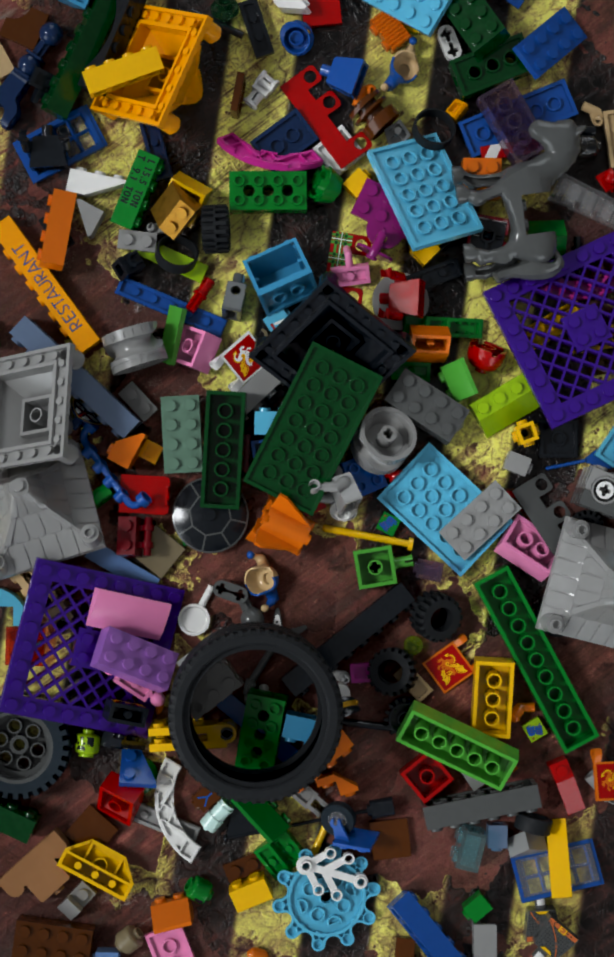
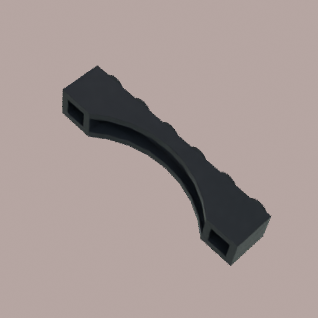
[77,0,147,97]

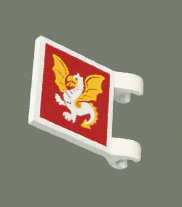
[209,331,262,392]

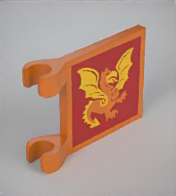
[422,633,474,694]
[590,748,614,801]

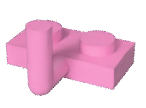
[330,245,371,287]

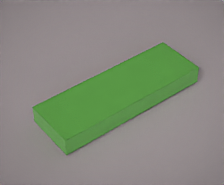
[162,305,187,366]

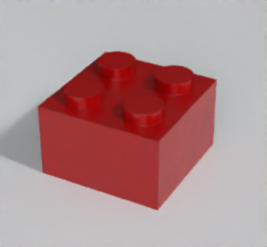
[399,753,455,804]

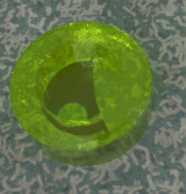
[403,635,423,655]

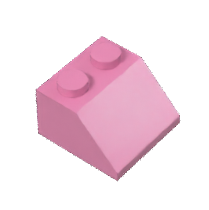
[176,324,222,374]

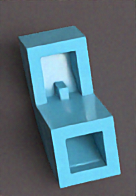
[0,587,25,626]

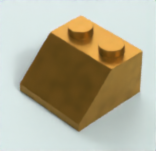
[151,181,202,240]

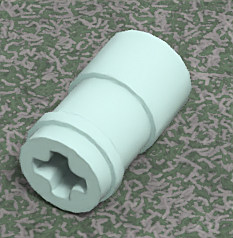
[200,797,235,833]

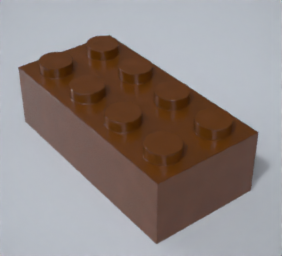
[11,914,96,957]

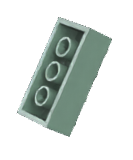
[160,395,203,474]

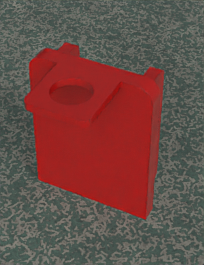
[119,474,171,515]

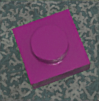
[349,662,370,683]

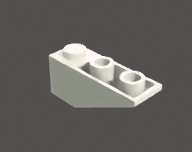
[66,167,126,198]

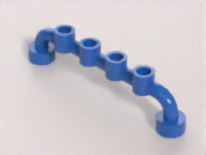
[80,422,152,509]

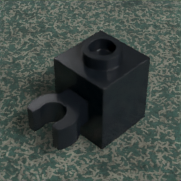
[111,250,146,282]

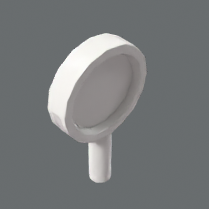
[178,584,213,636]

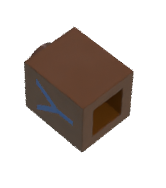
[191,786,221,813]

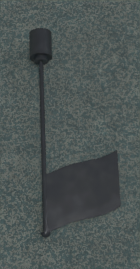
[223,796,396,842]

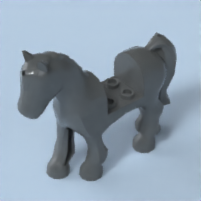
[451,119,586,283]

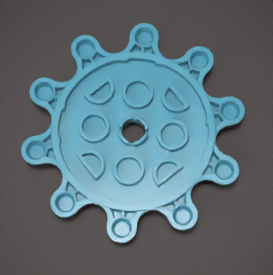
[272,844,381,952]

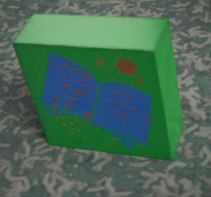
[376,511,401,537]

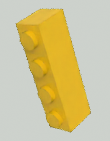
[82,45,165,99]

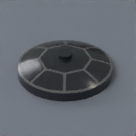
[172,478,249,553]

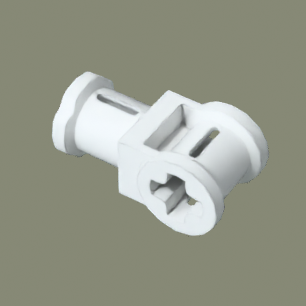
[243,69,280,111]

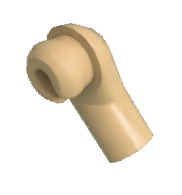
[581,101,604,126]

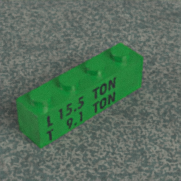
[110,149,165,231]

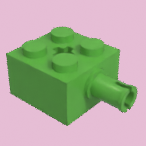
[353,544,414,590]

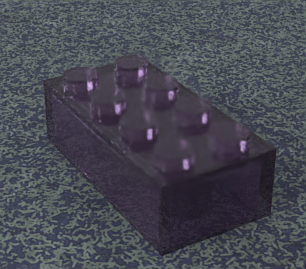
[476,78,545,165]

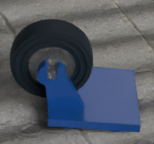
[321,801,380,853]

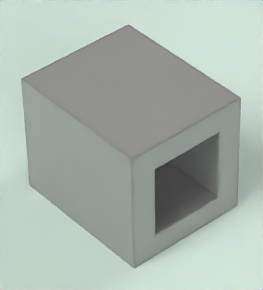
[501,450,533,477]

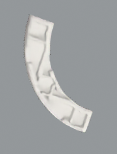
[154,757,201,864]

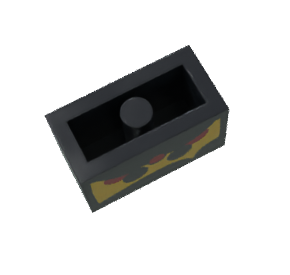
[102,697,149,728]

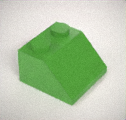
[437,357,478,402]

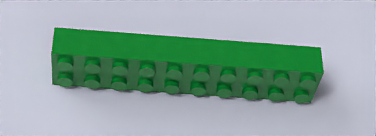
[472,564,599,754]

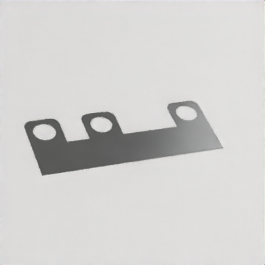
[512,473,571,556]

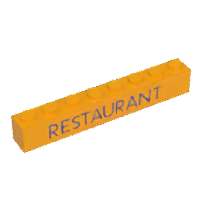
[0,215,102,354]

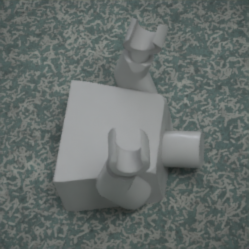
[308,465,363,515]

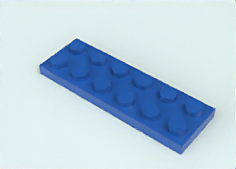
[457,78,579,158]

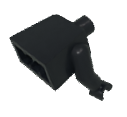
[17,125,71,171]

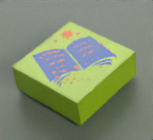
[521,716,548,743]

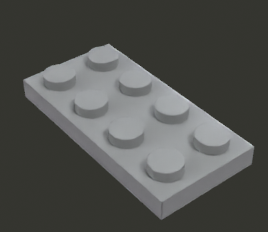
[439,480,522,560]

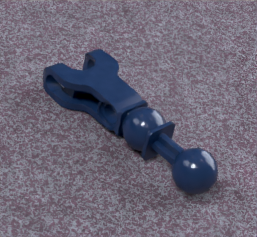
[0,22,63,131]

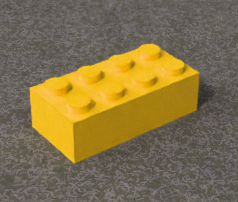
[470,656,515,739]

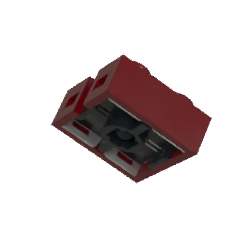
[466,214,510,250]

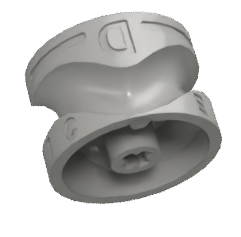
[101,321,169,376]
[350,406,417,475]

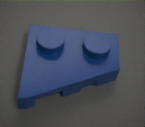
[119,749,157,788]

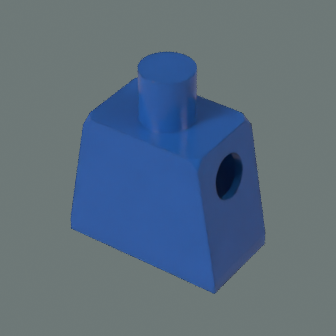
[320,57,369,100]

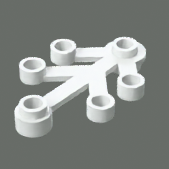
[296,846,368,901]

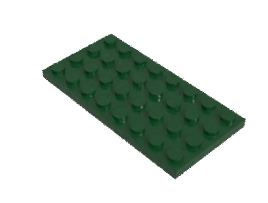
[243,341,384,516]

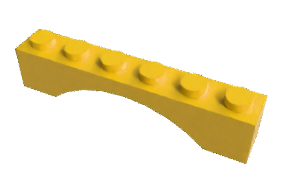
[342,168,441,267]

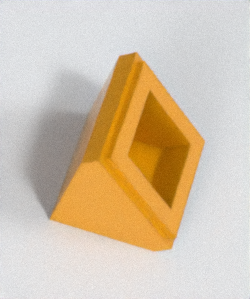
[445,99,469,124]

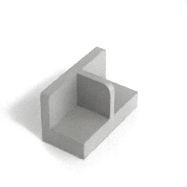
[472,920,497,957]

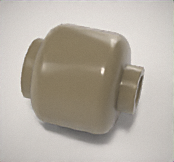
[115,925,143,954]

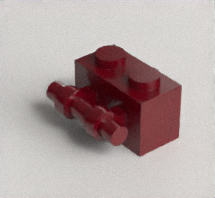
[116,516,154,558]

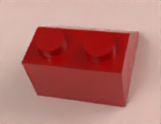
[97,771,145,827]

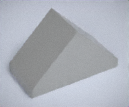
[76,199,106,239]
[508,832,548,859]

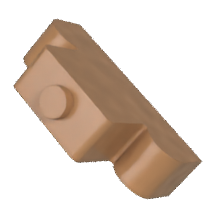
[0,827,72,902]

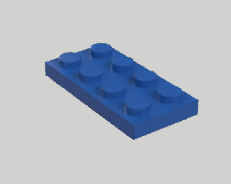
[512,6,587,80]

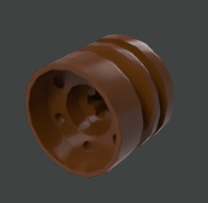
[349,89,400,141]

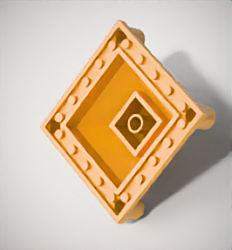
[90,5,221,135]

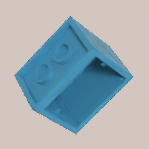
[242,237,317,316]

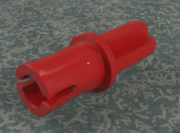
[186,277,215,313]

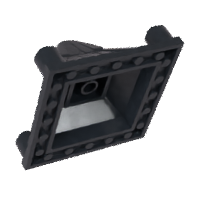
[249,272,417,388]

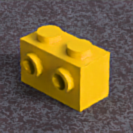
[229,871,273,913]

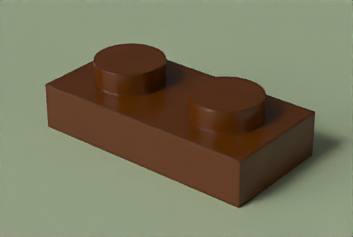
[222,852,265,883]

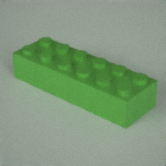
[396,699,519,791]

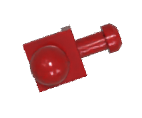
[596,168,614,193]

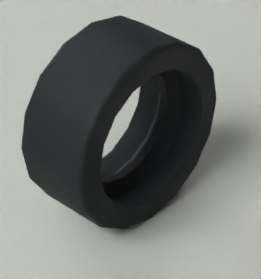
[514,811,553,836]

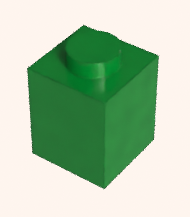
[461,889,493,923]

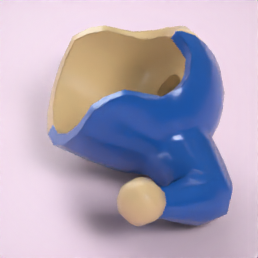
[380,37,419,92]
[244,551,279,612]

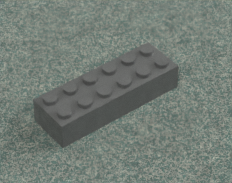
[420,778,542,832]

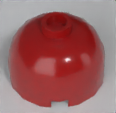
[467,339,507,374]

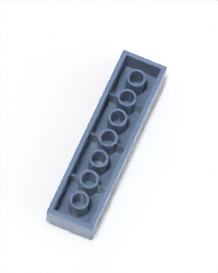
[9,316,143,439]

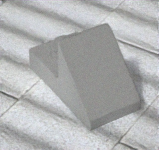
[57,880,97,920]

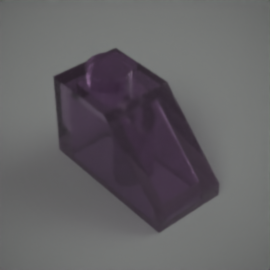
[413,558,444,582]

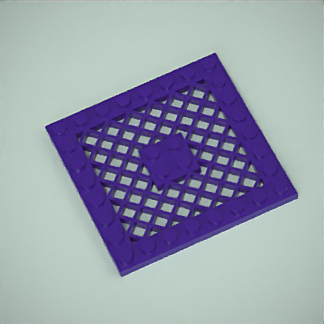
[482,232,614,430]
[0,557,185,739]

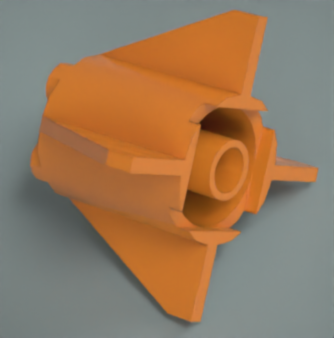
[245,493,315,556]

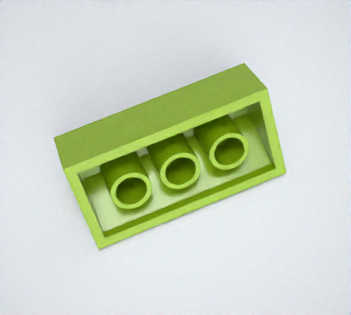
[468,373,540,438]

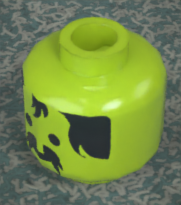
[74,729,100,758]

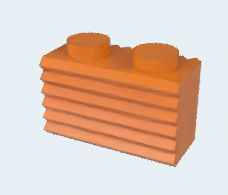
[369,11,412,55]

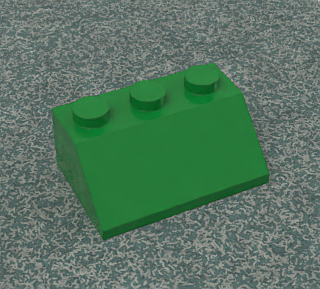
[230,799,293,844]

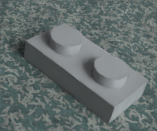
[117,229,158,253]
[118,381,158,422]

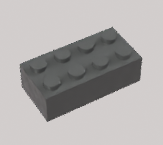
[382,368,470,445]

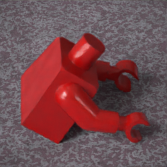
[378,268,425,321]

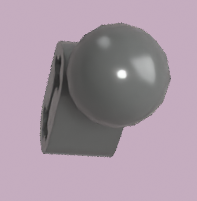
[213,579,265,623]

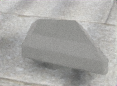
[384,119,411,145]

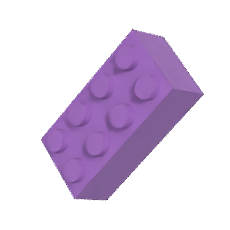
[90,626,179,693]

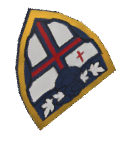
[71,398,103,431]

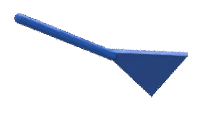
[546,448,612,470]

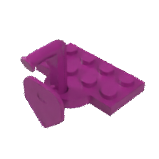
[351,178,407,263]

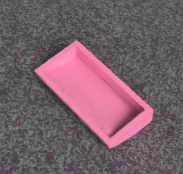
[86,587,172,640]

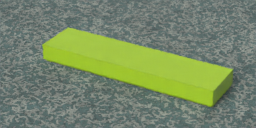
[131,243,209,284]

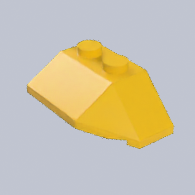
[56,839,134,902]

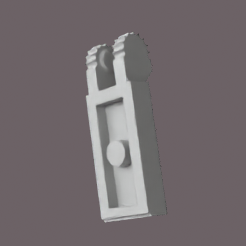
[292,785,328,817]

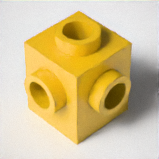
[511,419,540,448]

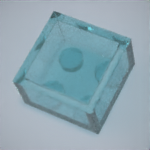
[450,823,487,873]

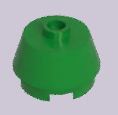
[307,165,343,203]

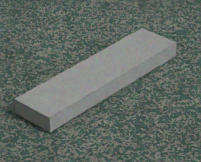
[133,803,201,841]

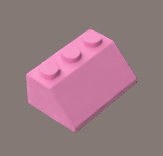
[493,514,554,582]

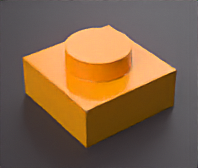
[138,439,163,465]

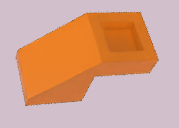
[315,771,359,797]

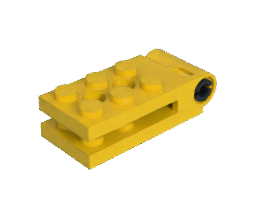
[148,717,238,752]

